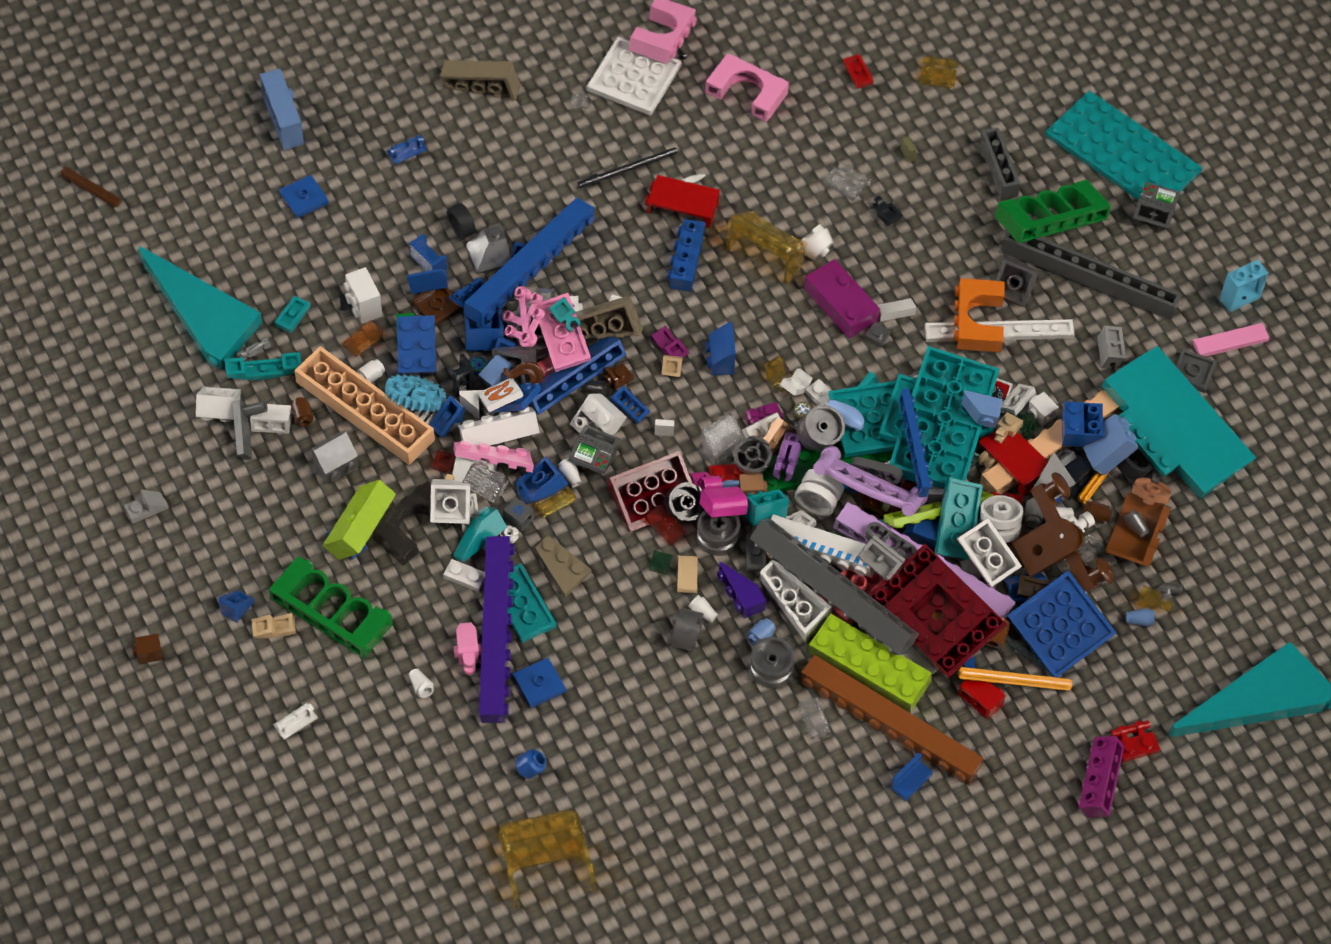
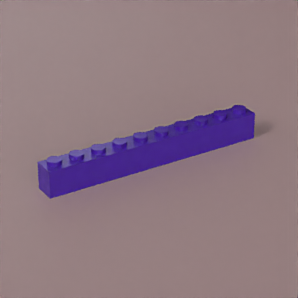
[479,536,515,723]

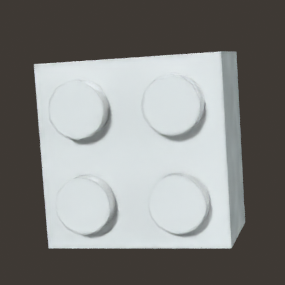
[344,267,382,324]

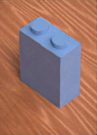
[1083,414,1139,475]

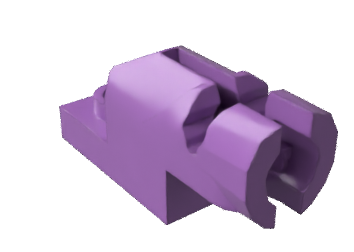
[773,431,802,481]

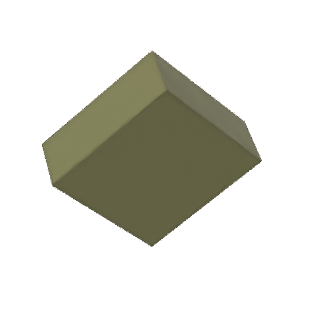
[900,136,917,162]

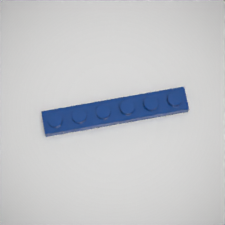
[898,389,932,497]

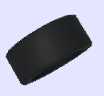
[446,202,476,239]
[1117,449,1153,480]

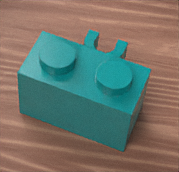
[743,489,789,526]

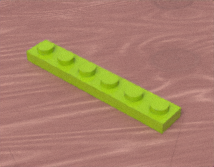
[884,491,994,528]

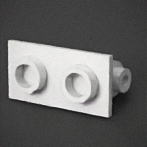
[273,703,318,740]

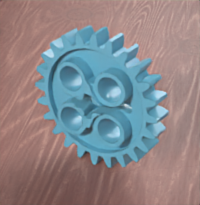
[384,374,446,413]

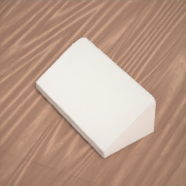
[877,298,917,322]

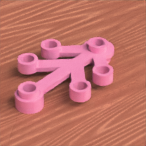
[502,286,544,348]

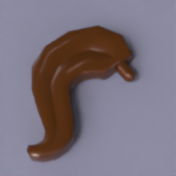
[503,361,544,384]

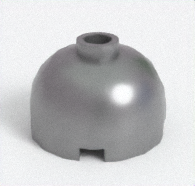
[733,435,772,475]

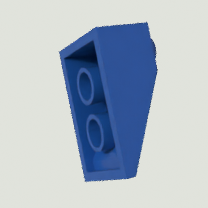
[464,309,504,351]

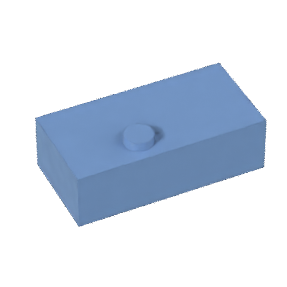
[260,69,304,150]

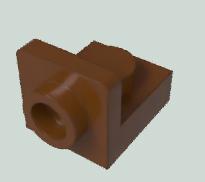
[603,363,634,390]

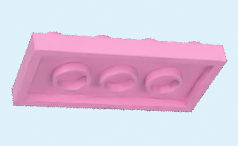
[538,293,591,372]

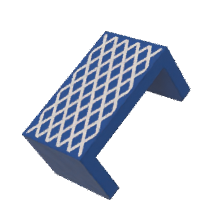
[410,234,448,271]

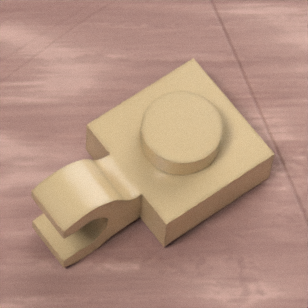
[994,412,1023,443]

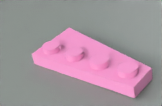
[453,441,534,473]

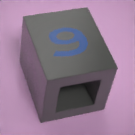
[503,497,534,532]

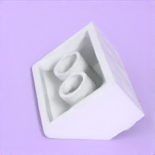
[957,518,1022,588]

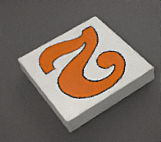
[478,378,523,412]

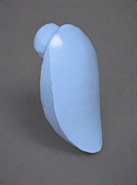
[828,400,864,431]

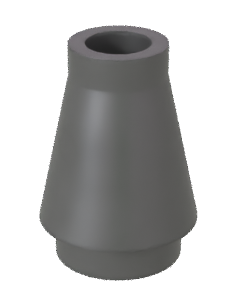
[1123,509,1150,539]

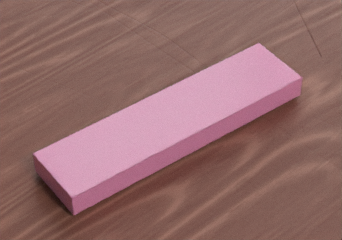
[1193,323,1270,357]

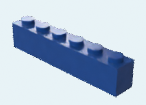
[528,337,626,415]

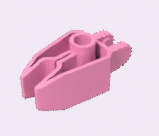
[454,622,482,676]

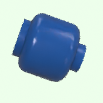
[516,749,546,779]

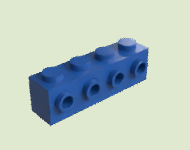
[667,219,705,292]

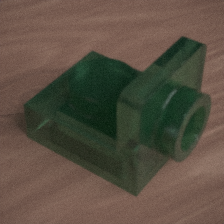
[1011,410,1037,439]

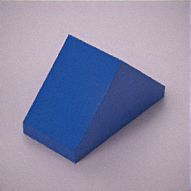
[218,590,255,623]

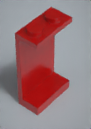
[645,175,720,229]
[978,429,1048,496]

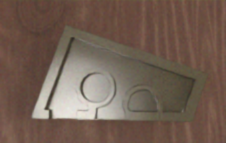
[535,535,591,598]

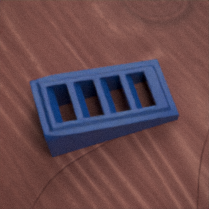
[609,385,651,424]

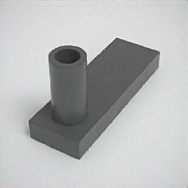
[233,400,268,460]

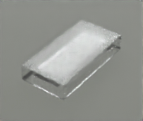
[798,697,830,740]

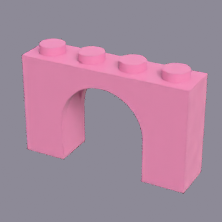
[629,0,697,64]
[705,53,789,122]

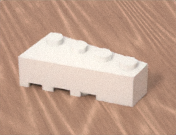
[760,559,832,643]

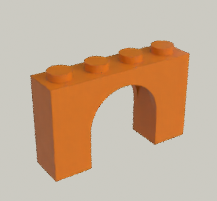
[953,278,1005,352]

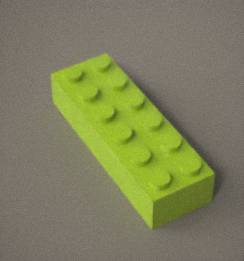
[809,614,932,713]

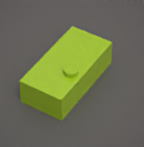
[322,479,396,560]

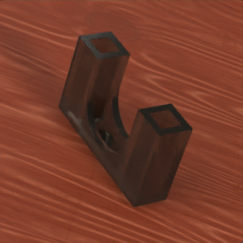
[371,481,454,566]

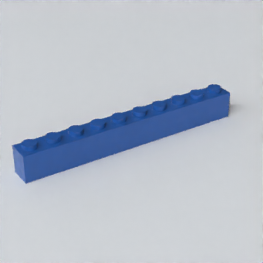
[464,197,595,325]

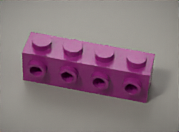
[1079,736,1124,817]

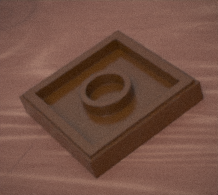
[411,288,463,327]

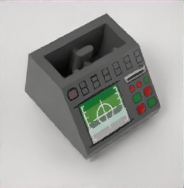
[1133,182,1181,229]
[568,425,621,474]

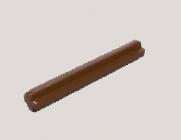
[60,166,121,208]

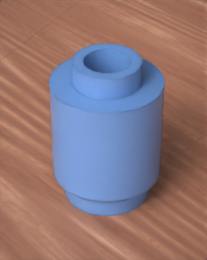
[747,618,776,646]

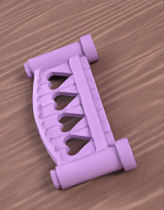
[813,446,928,516]

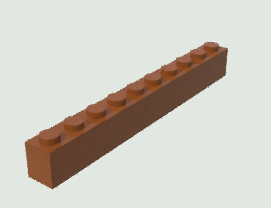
[800,655,984,785]

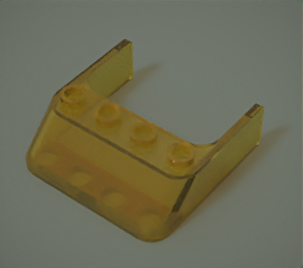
[499,810,596,909]

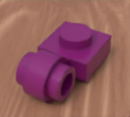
[745,402,783,425]

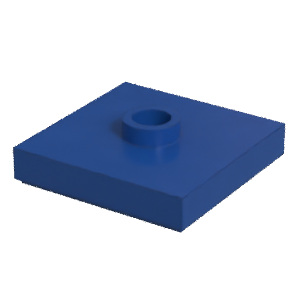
[279,175,329,218]
[513,658,566,708]

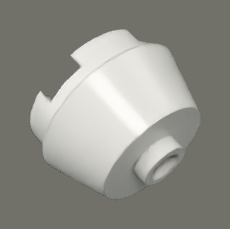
[797,224,833,260]

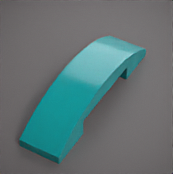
[224,352,302,380]

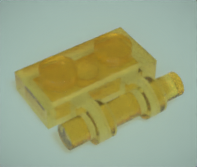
[919,56,958,88]

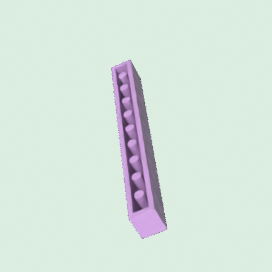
[833,502,1016,619]

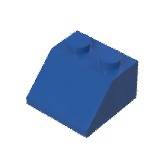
[705,322,736,375]

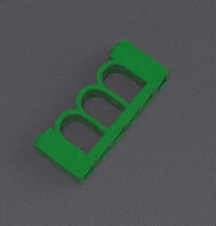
[995,180,1111,243]
[269,556,393,659]

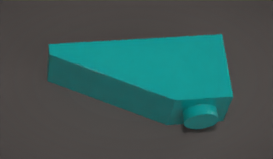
[453,506,507,562]

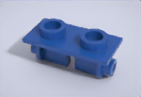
[387,135,427,164]
[449,278,484,308]

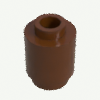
[291,397,314,427]
[1082,500,1112,524]

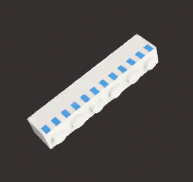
[771,514,875,577]

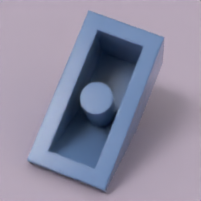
[961,390,1003,428]

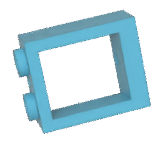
[1220,260,1268,312]

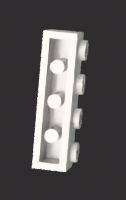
[458,406,540,445]

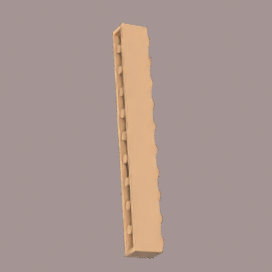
[980,390,1123,496]

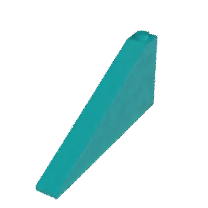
[138,246,262,370]
[1169,642,1331,737]

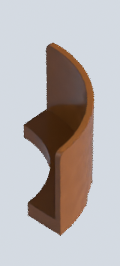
[1105,492,1172,567]

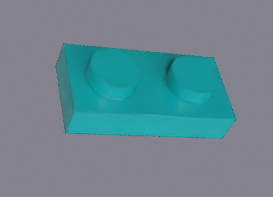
[274,295,311,334]

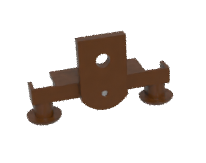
[1013,472,1114,593]

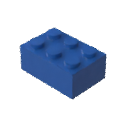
[397,315,437,376]

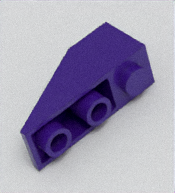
[717,562,766,619]

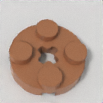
[1131,478,1171,505]

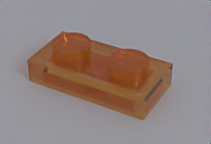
[343,320,383,357]

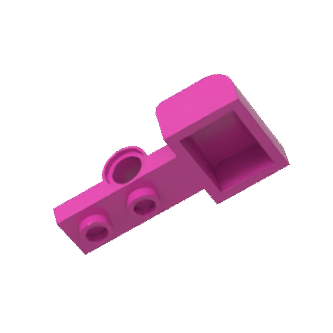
[689,472,748,517]

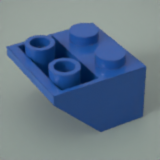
[1062,401,1103,447]

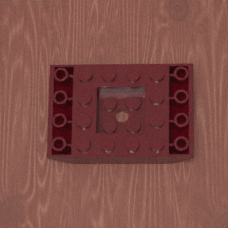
[868,544,1007,678]

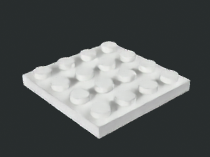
[587,37,681,116]

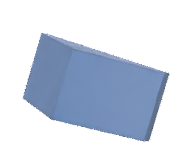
[478,354,512,388]

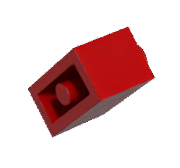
[958,679,1006,720]

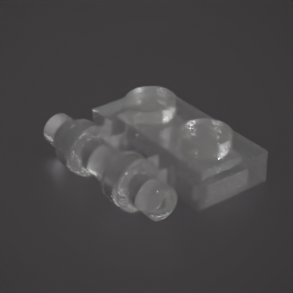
[824,162,871,201]

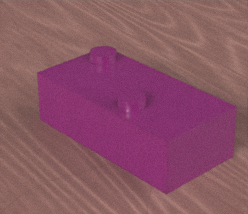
[804,259,880,339]

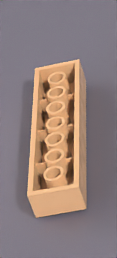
[295,346,435,465]

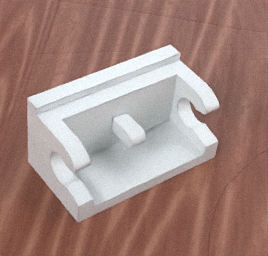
[250,404,292,434]

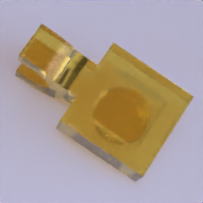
[765,356,786,392]
[1136,585,1173,612]

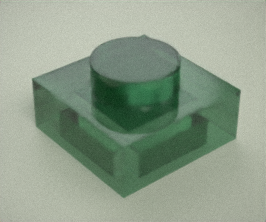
[649,551,673,575]

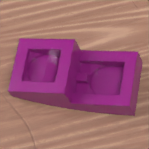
[650,325,689,358]

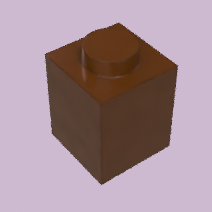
[132,633,163,664]

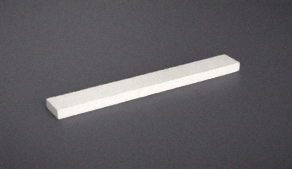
[924,319,1075,342]

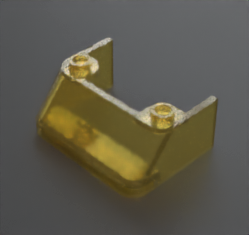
[726,211,805,284]

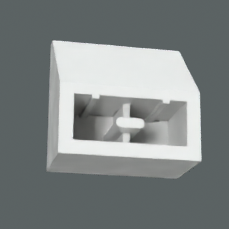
[570,394,627,435]

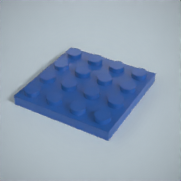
[1006,571,1116,678]

